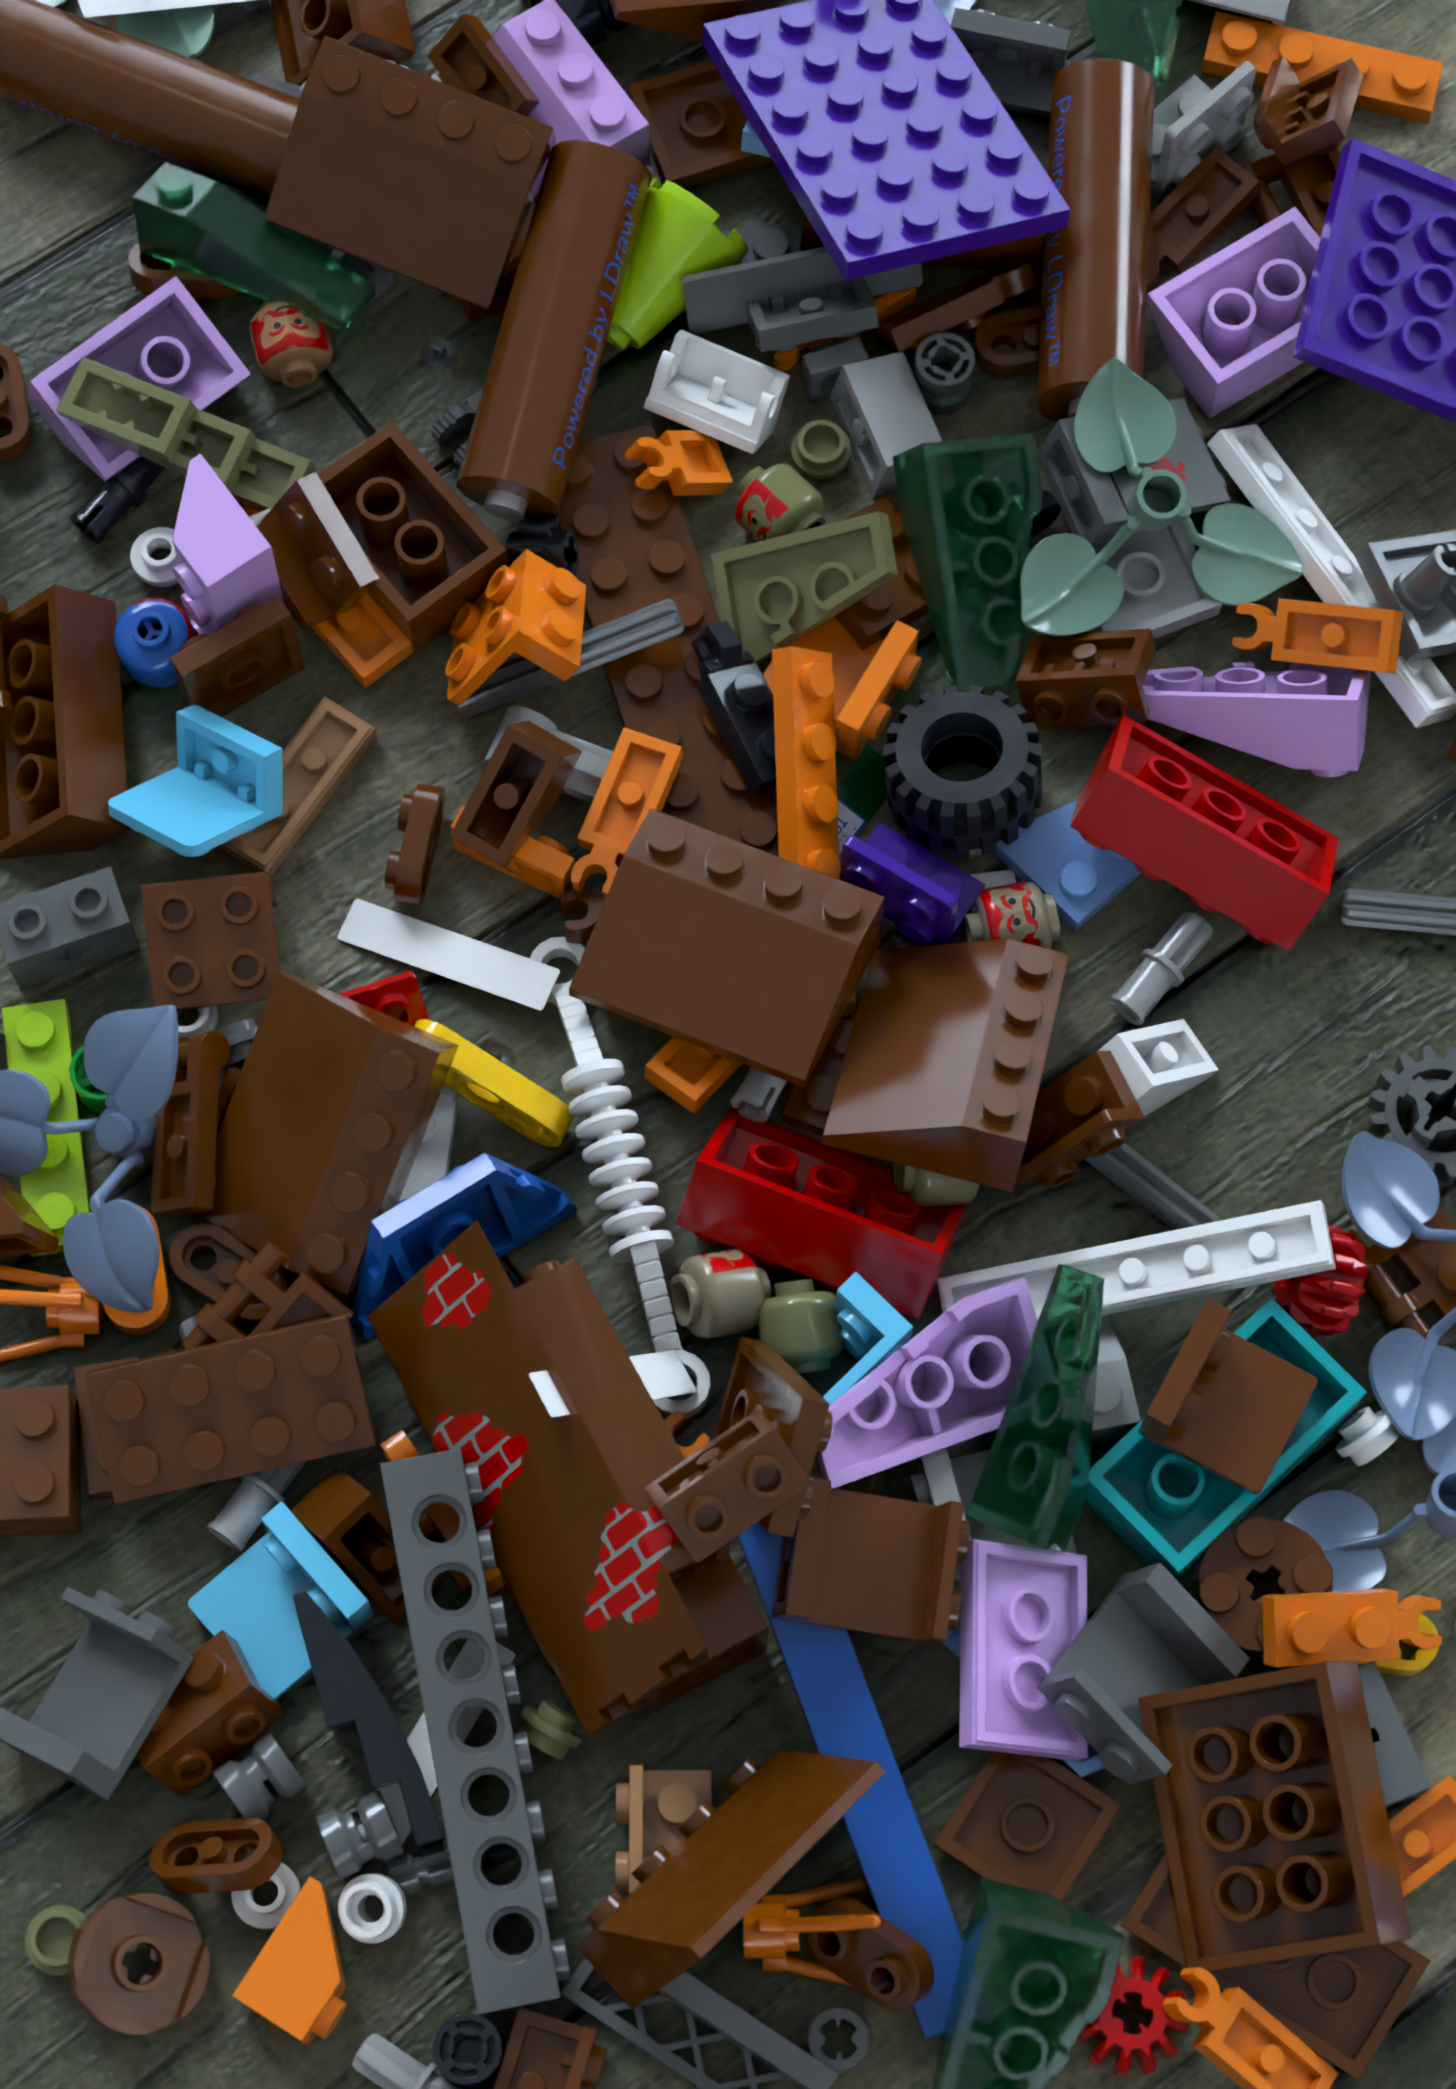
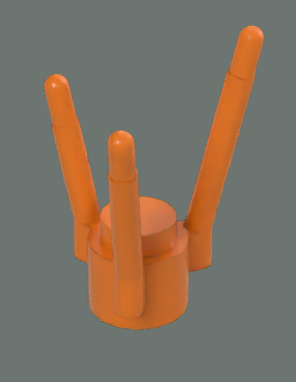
[0,1265,103,1363]
[743,1878,881,1988]

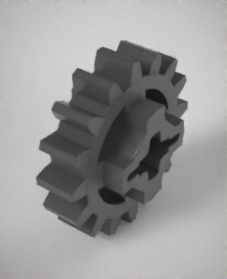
[1366,1045,1456,1186]

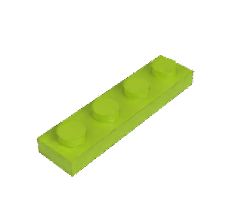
[2,999,91,1257]

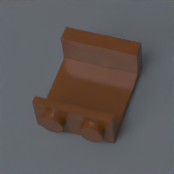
[771,1477,970,1644]

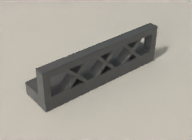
[561,1957,838,2089]

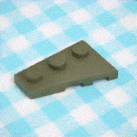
[711,511,898,665]

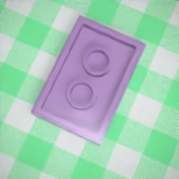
[959,1539,1088,1761]

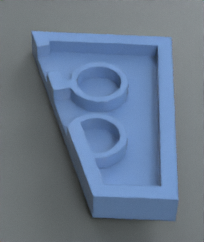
[993,801,1141,933]

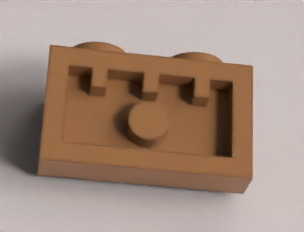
[615,1765,712,1894]

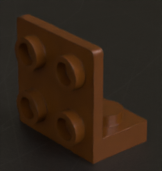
[141,871,280,1010]
[1138,1298,1317,1495]

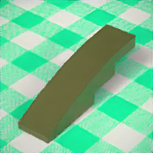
[56,357,316,511]

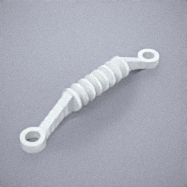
[530,937,710,1419]

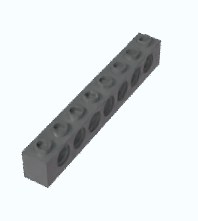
[380,1448,571,2014]

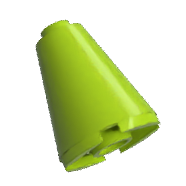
[607,178,749,351]

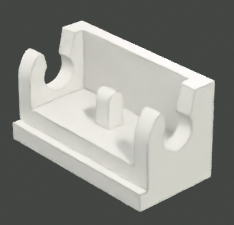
[644,330,791,454]

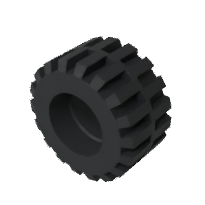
[883,685,1042,857]

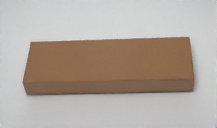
[218,696,377,876]

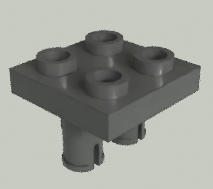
[1355,530,1456,662]

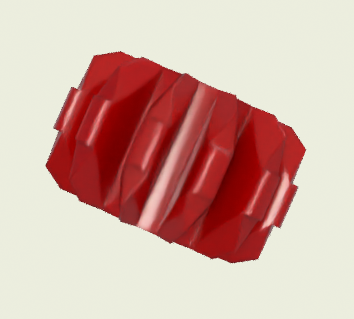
[1271,1225,1369,1337]
[1070,1956,1189,2077]

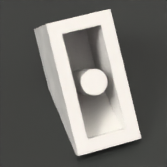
[1098,1019,1219,1116]

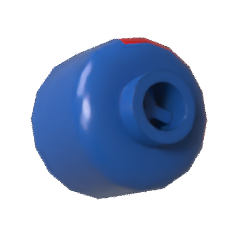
[114,599,197,688]

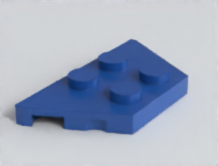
[351,1153,578,1341]

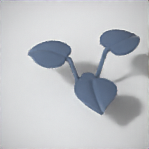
[0,1005,179,1313]
[1341,1131,1456,1441]
[1284,1415,1456,1643]

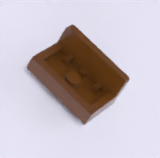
[1254,57,1363,167]
[137,1630,284,1795]
[494,2007,607,2089]

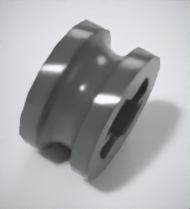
[807,2007,870,2074]

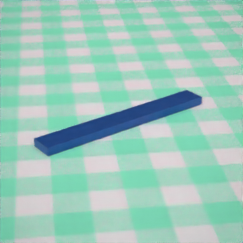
[737,1522,990,2039]

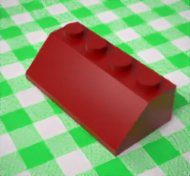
[1070,714,1339,951]
[676,1107,967,1319]

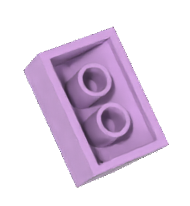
[492,0,650,198]
[1147,207,1321,419]
[26,276,251,482]
[172,454,285,635]

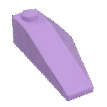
[1143,661,1371,777]
[816,1278,1062,1489]

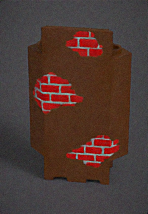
[367,1220,769,1736]

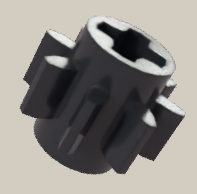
[505,517,579,576]

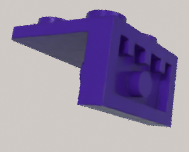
[839,822,986,946]

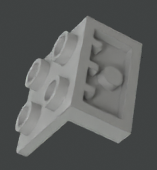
[1151,61,1257,201]

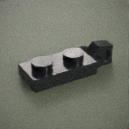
[691,620,776,792]

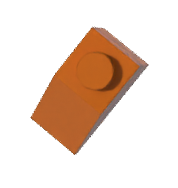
[232,1876,347,2047]

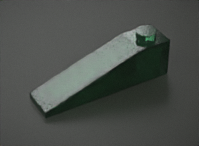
[893,433,1043,691]
[932,1877,1125,2089]

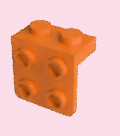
[445,549,586,706]
[763,616,922,760]

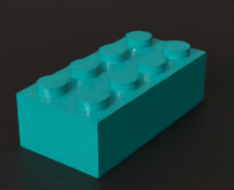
[1076,1298,1367,1581]

